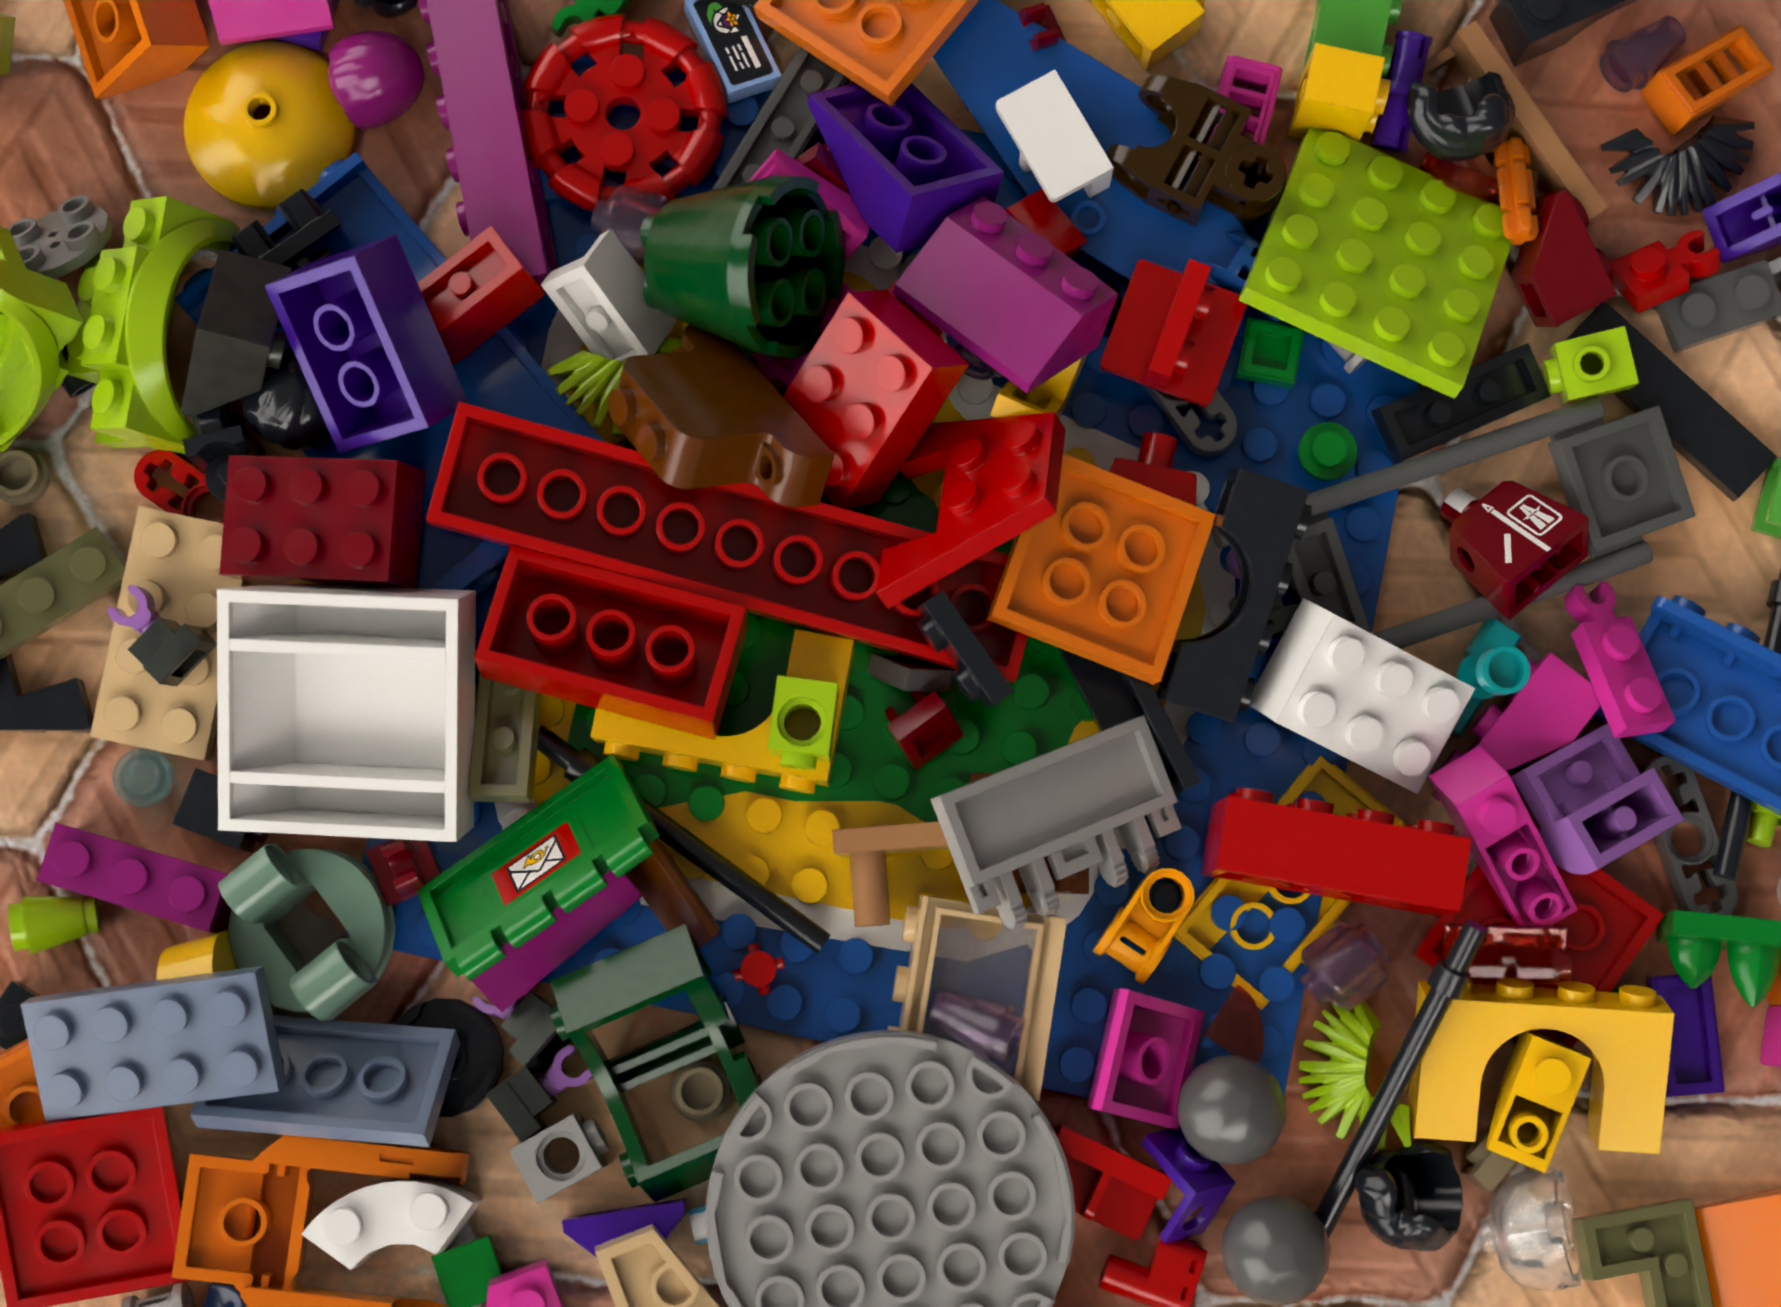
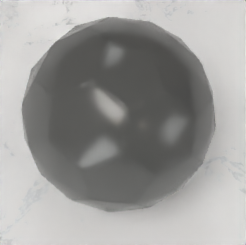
[1178,1055,1286,1165]
[1221,1195,1331,1306]

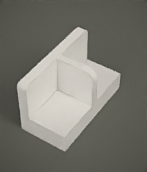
[995,70,1114,203]
[541,230,677,362]

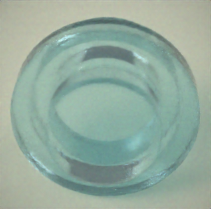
[113,748,174,808]

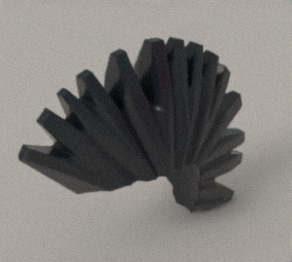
[1600,115,1755,216]

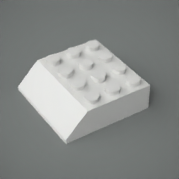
[217,583,476,842]

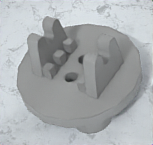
[7,195,113,279]

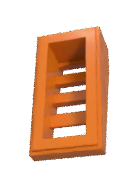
[1641,24,1775,135]

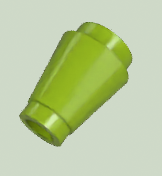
[8,896,101,955]

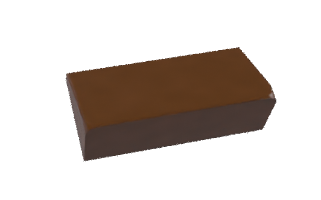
[626,838,723,950]

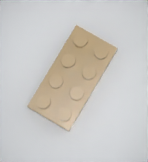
[90,506,248,761]

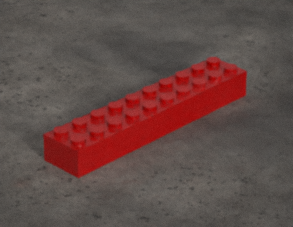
[426,401,1028,683]

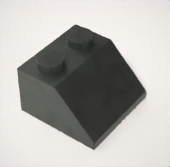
[180,249,291,417]

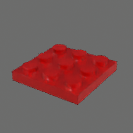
[1411,821,1664,1047]
[0,1106,193,1307]

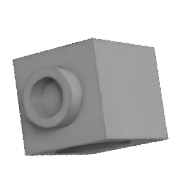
[509,1112,610,1204]

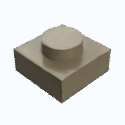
[1461,1129,1517,1192]

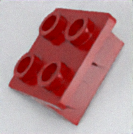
[1099,258,1247,407]

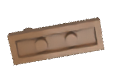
[832,821,949,927]

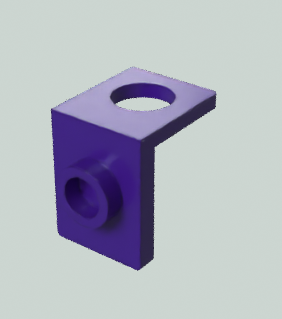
[1141,1126,1236,1244]

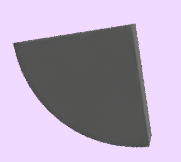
[867,653,953,692]

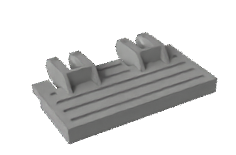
[930,715,1182,931]

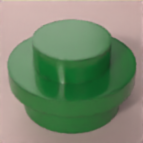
[1298,422,1357,481]

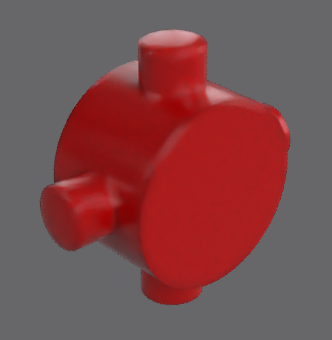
[733,943,785,995]

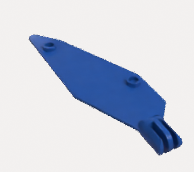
[932,0,1280,322]

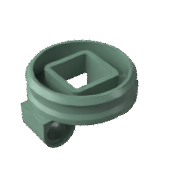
[218,843,395,1021]

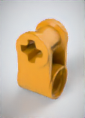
[1092,868,1194,985]

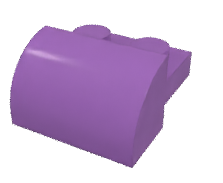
[1511,723,1684,875]

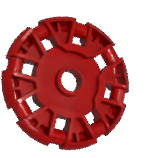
[522,14,728,216]

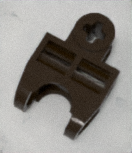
[1106,75,1286,227]

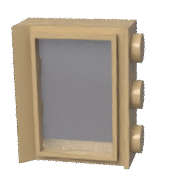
[887,895,1067,1101]

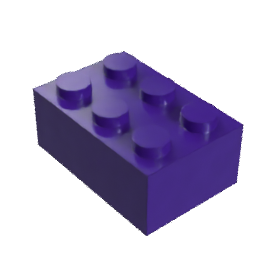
[264,234,469,453]

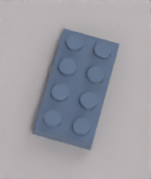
[21,966,286,1122]
[190,1015,460,1147]

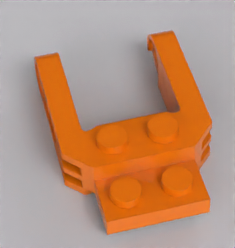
[172,1135,470,1307]

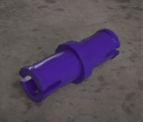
[1371,31,1433,153]

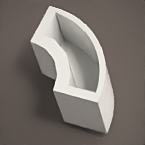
[301,1177,483,1270]

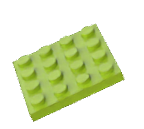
[1238,127,1512,399]

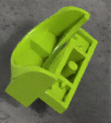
[67,196,240,458]
[0,227,84,452]

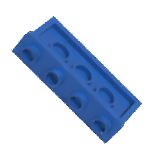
[1593,595,1781,816]

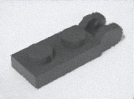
[1656,257,1781,353]

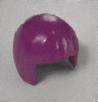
[328,31,425,130]

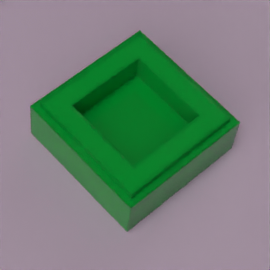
[1235,317,1305,389]
[431,1234,505,1307]

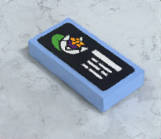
[684,0,782,103]

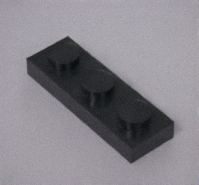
[1371,343,1551,464]

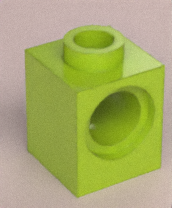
[767,675,840,770]

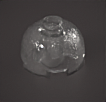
[1479,1166,1582,1291]

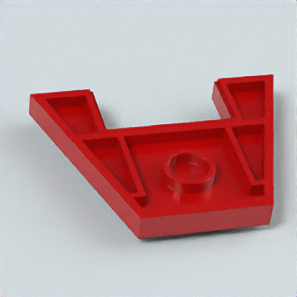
[876,412,1066,609]

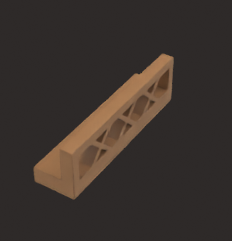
[1422,20,1608,229]

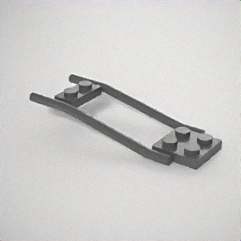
[1211,396,1696,675]

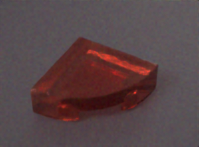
[1419,151,1498,203]
[1202,984,1264,1062]

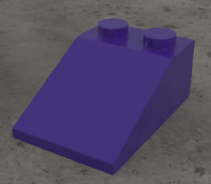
[807,83,1004,253]

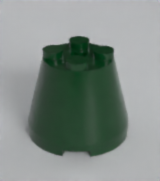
[640,175,845,358]

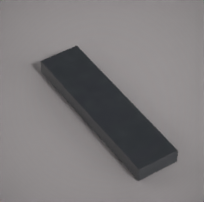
[1566,301,1777,501]

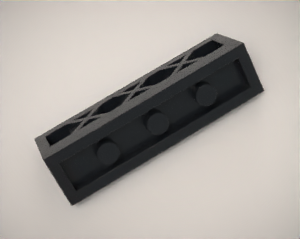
[1057,647,1201,796]

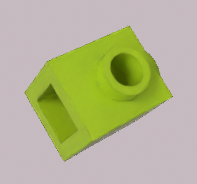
[1542,326,1639,406]

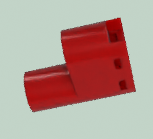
[1098,1230,1208,1307]

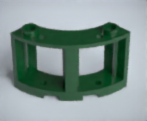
[549,924,763,1202]

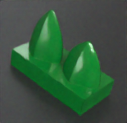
[1656,910,1781,1007]

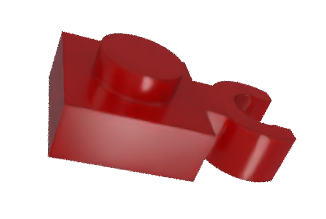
[1610,230,1720,314]

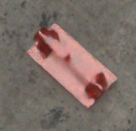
[1442,924,1572,985]

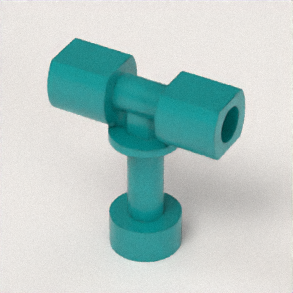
[1450,618,1530,738]

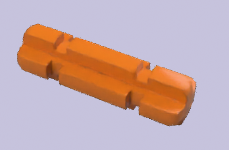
[1494,137,1539,245]

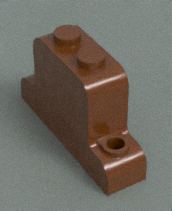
[609,324,835,507]

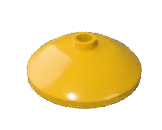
[184,41,357,210]

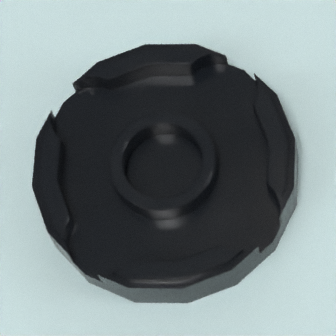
[393,998,504,1117]

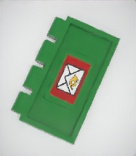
[417,753,660,981]

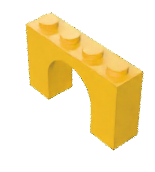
[590,629,855,794]
[1408,977,1674,1154]

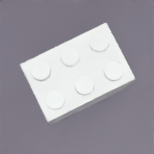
[1249,598,1475,794]

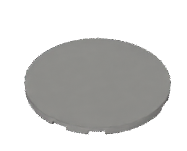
[706,1030,1075,1307]

